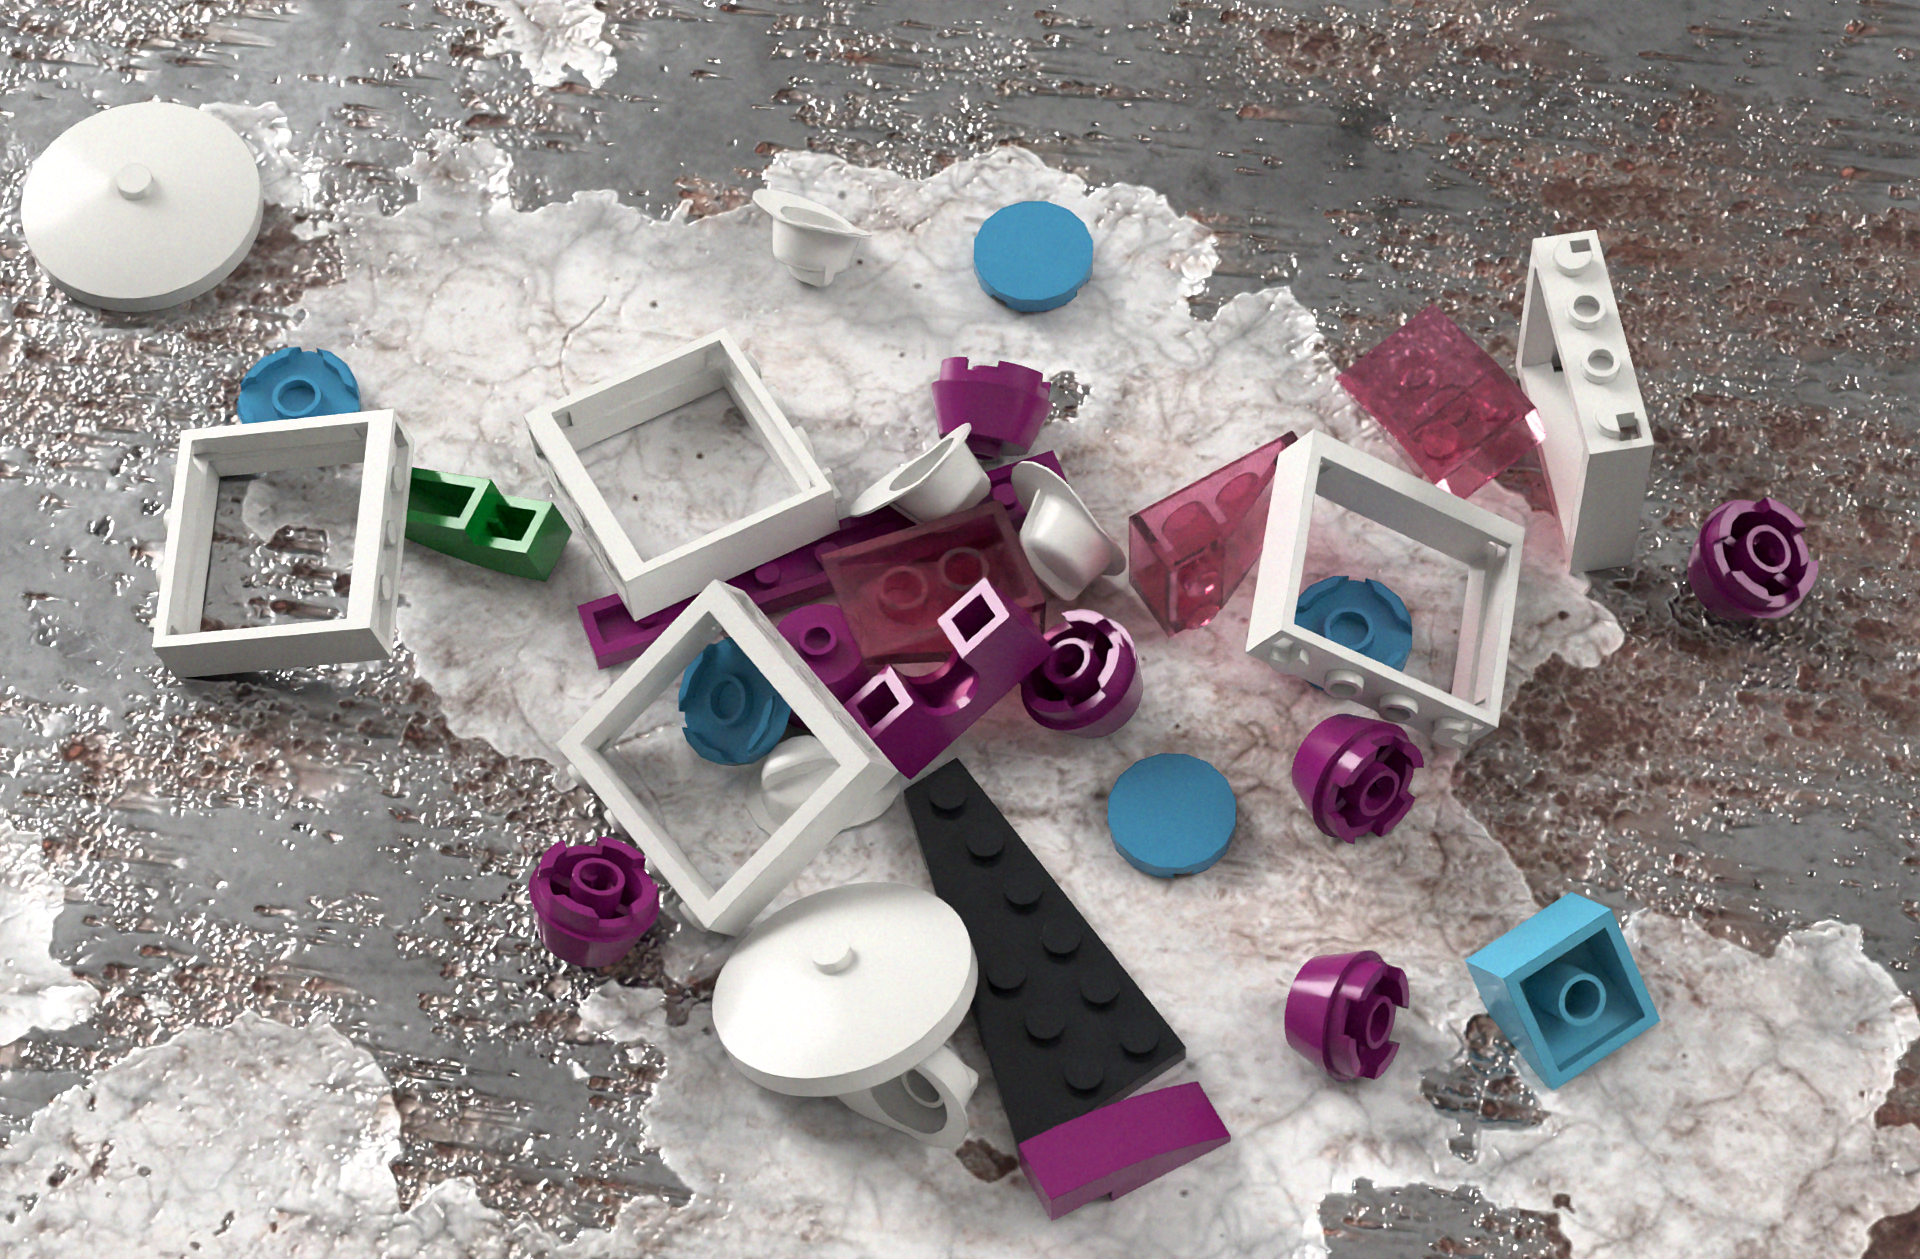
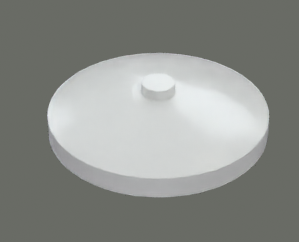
[21,102,264,312]
[712,882,978,1097]

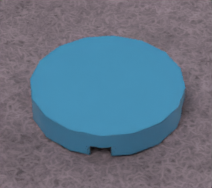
[973,201,1093,312]
[237,347,361,424]
[1294,576,1412,691]
[678,637,791,766]
[1107,753,1236,878]

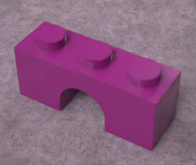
[842,577,1054,780]

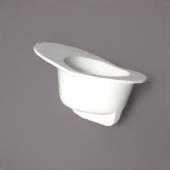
[752,189,872,288]
[849,423,991,527]
[1011,461,1127,602]
[747,735,900,836]
[835,1045,979,1148]

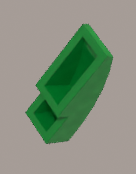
[404,467,572,582]

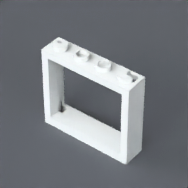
[1515,230,1654,574]
[523,327,843,621]
[149,409,415,678]
[1245,429,1525,749]
[556,579,899,937]

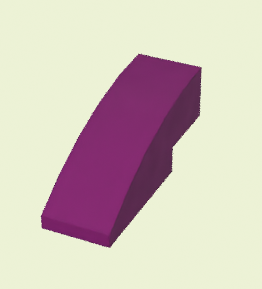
[1018,1081,1231,1222]

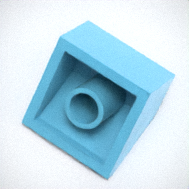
[1464,892,1661,1091]

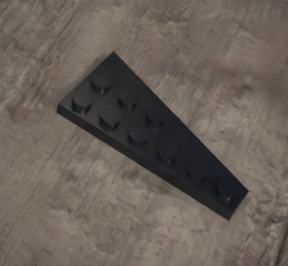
[903,757,1186,1157]

